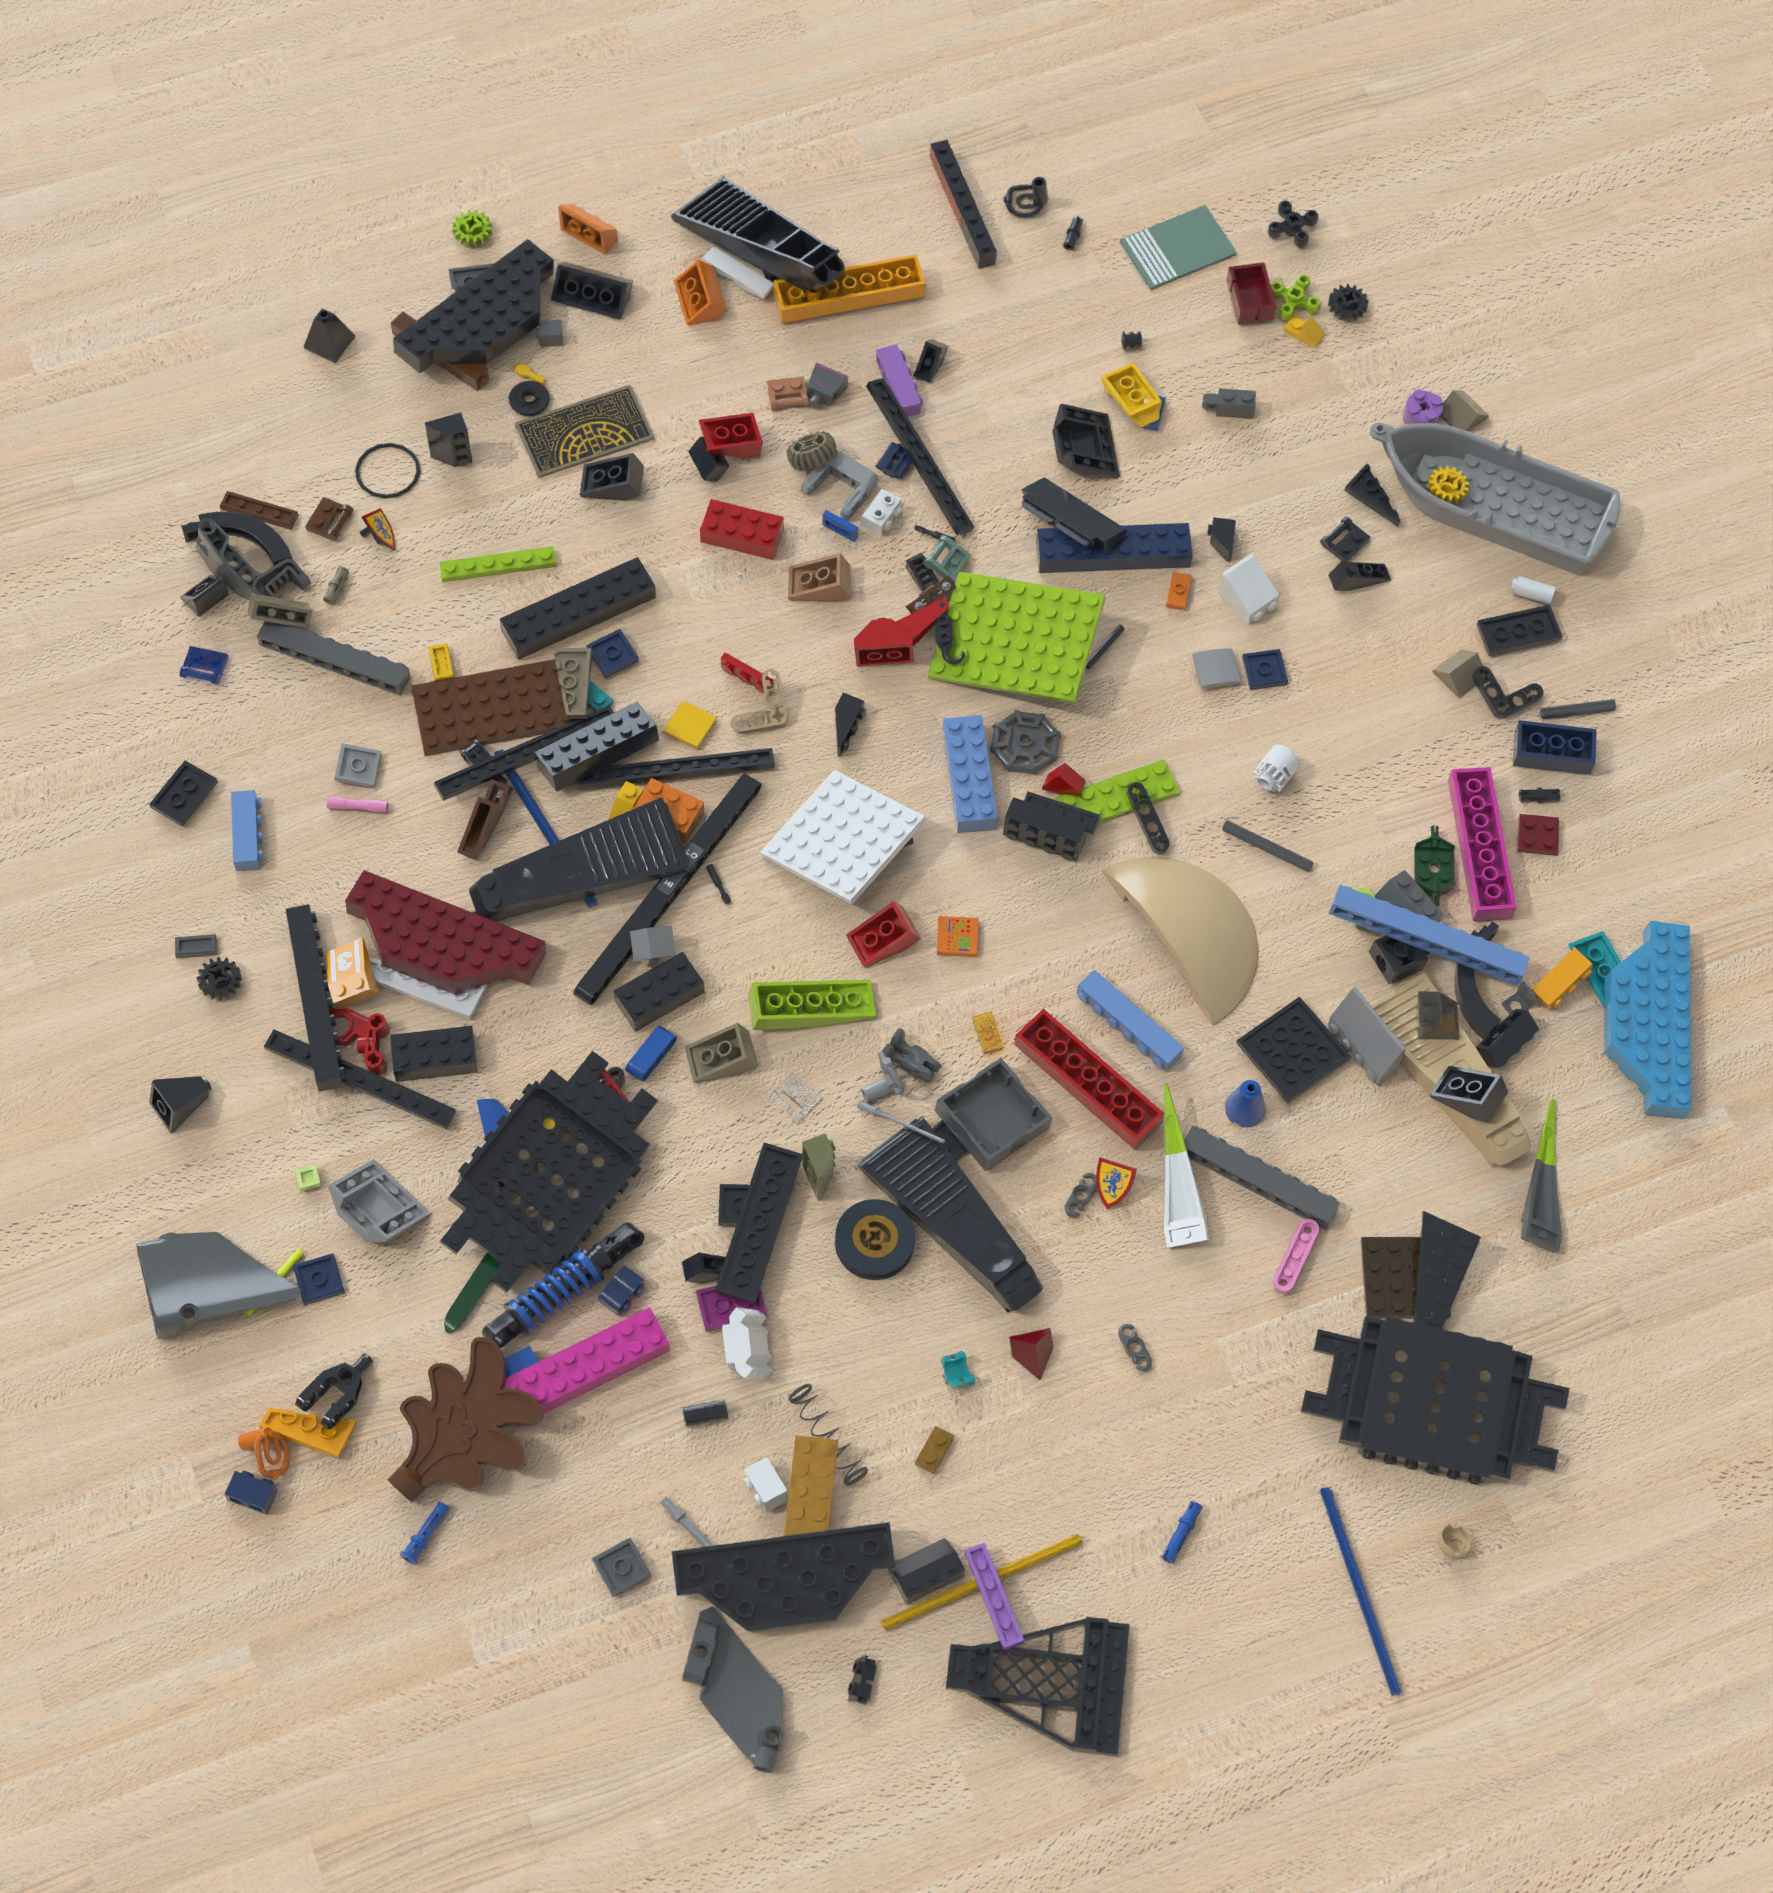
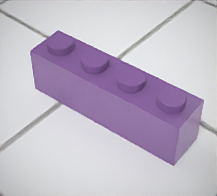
[876,344,923,417]

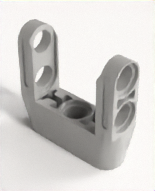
[801,450,879,520]

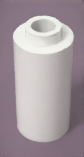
[1511,576,1556,605]

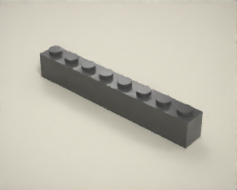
[257,621,410,696]
[1184,1126,1340,1230]

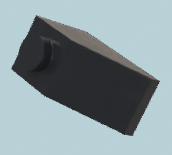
[913,339,949,383]
[1207,517,1236,562]
[682,1252,726,1284]

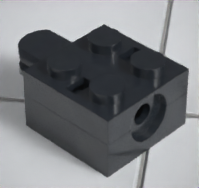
[1368,936,1430,984]

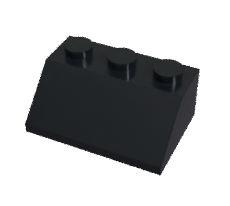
[425,412,472,467]
[888,1538,965,1605]

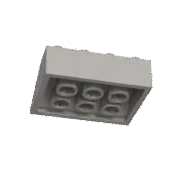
[1328,987,1406,1086]

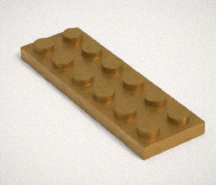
[784,1435,839,1536]

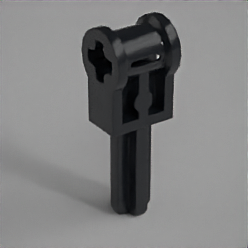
[459,739,507,784]

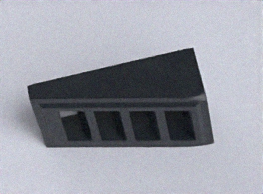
[906,553,939,594]

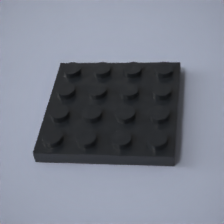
[1236,996,1351,1103]

